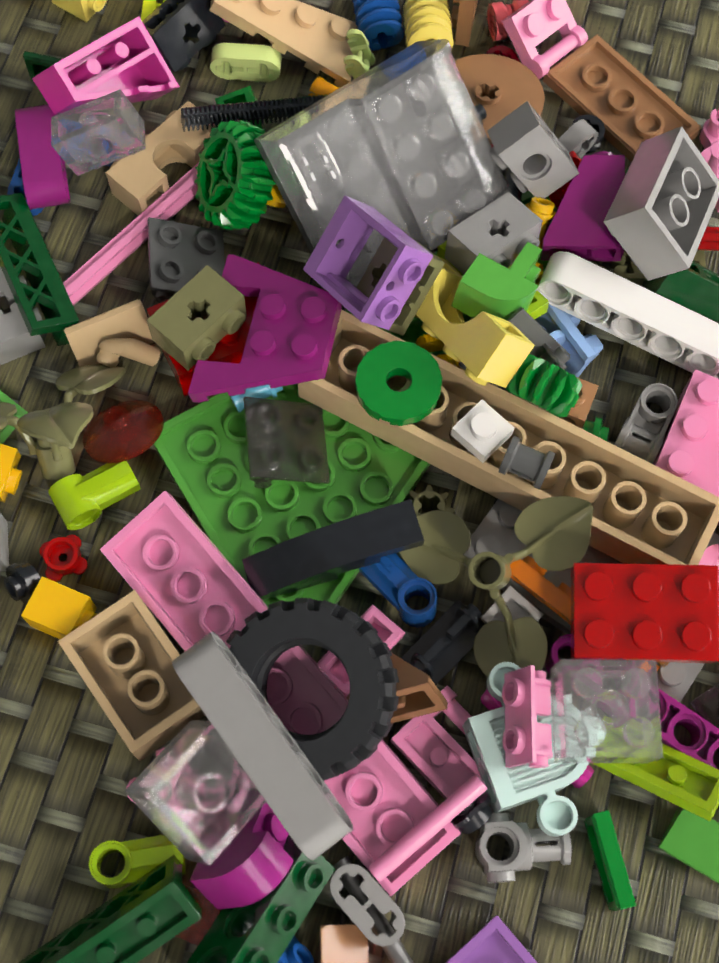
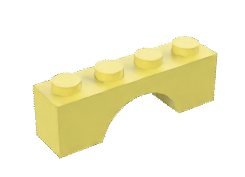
[414,256,535,388]

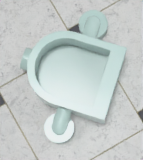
[462,662,598,837]

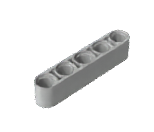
[172,631,354,860]

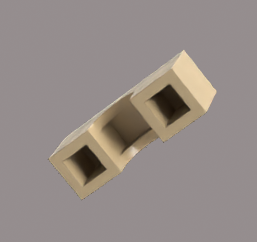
[105,101,219,216]

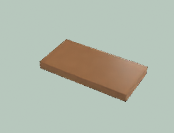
[543,35,702,162]

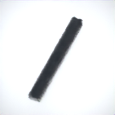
[181,94,328,132]

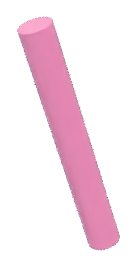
[368,774,488,882]

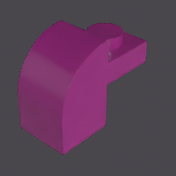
[190,794,293,910]

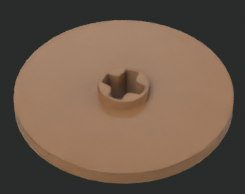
[450,54,545,144]

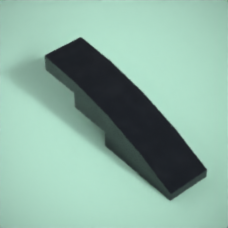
[242,499,424,600]

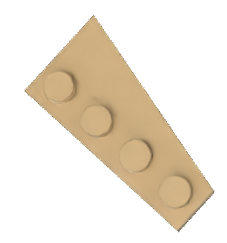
[210,0,357,88]

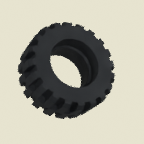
[226,598,399,781]

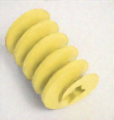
[403,0,454,56]

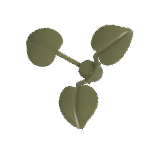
[0,365,126,480]
[399,496,594,677]

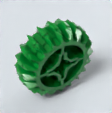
[194,120,276,230]

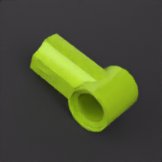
[48,455,141,530]
[89,832,186,888]

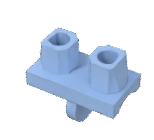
[535,305,603,377]

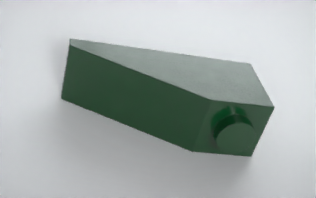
[641,261,719,321]

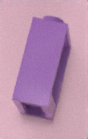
[303,196,433,330]

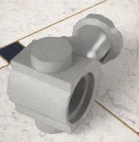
[475,813,572,883]

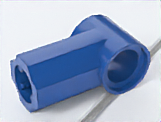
[359,553,437,628]

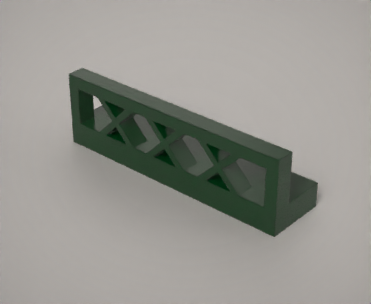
[0,193,79,346]
[18,855,202,963]

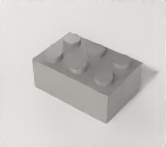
[604,126,719,281]

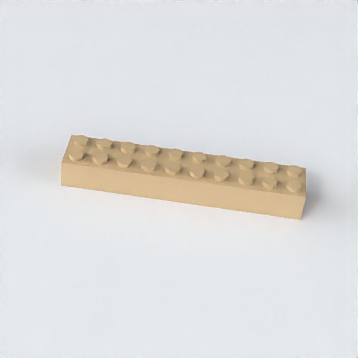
[298,309,719,565]

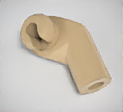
[96,338,160,367]

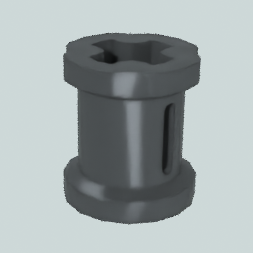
[498,436,556,490]

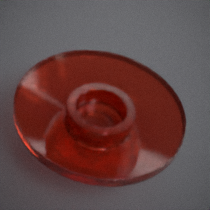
[83,400,164,463]

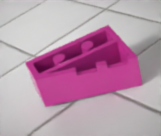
[32,16,180,114]

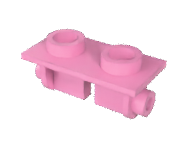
[502,665,553,768]

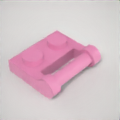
[502,0,588,79]
[390,686,482,800]

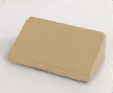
[64,299,154,367]

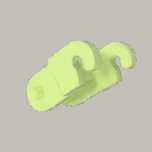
[344,29,375,79]

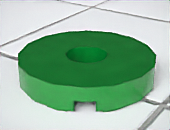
[355,341,443,426]

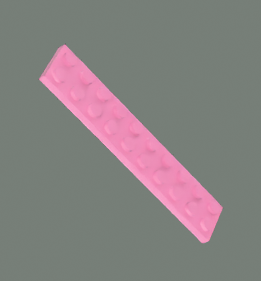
[100,491,462,897]

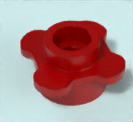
[39,534,88,582]

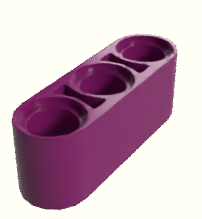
[15,104,70,210]

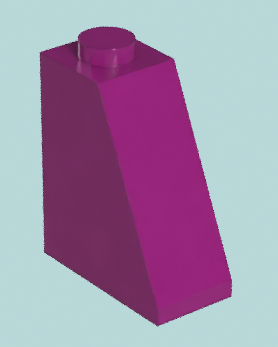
[540,151,625,261]

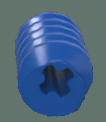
[352,0,405,51]

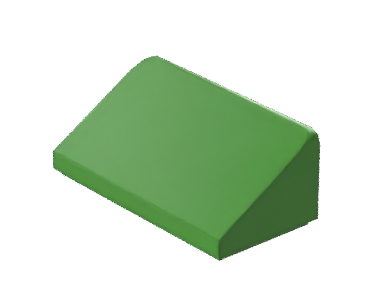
[658,807,719,884]

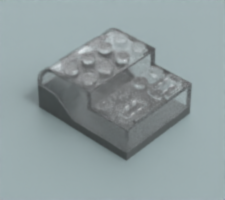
[254,39,512,287]

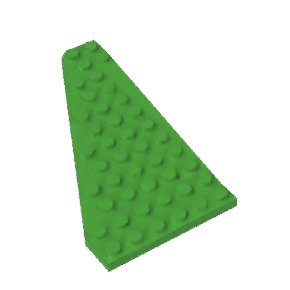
[147,191,558,606]

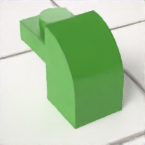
[451,241,542,320]

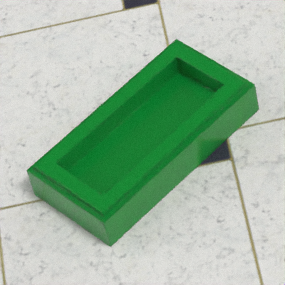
[584,810,637,912]

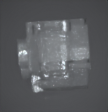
[51,89,146,176]

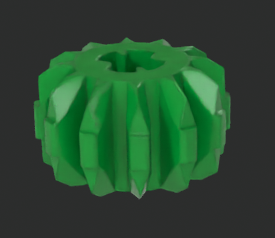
[506,354,583,418]

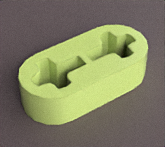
[210,43,282,82]

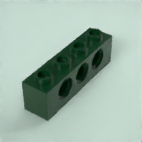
[187,836,335,963]

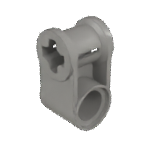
[614,383,678,464]

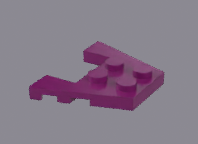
[188,254,342,402]

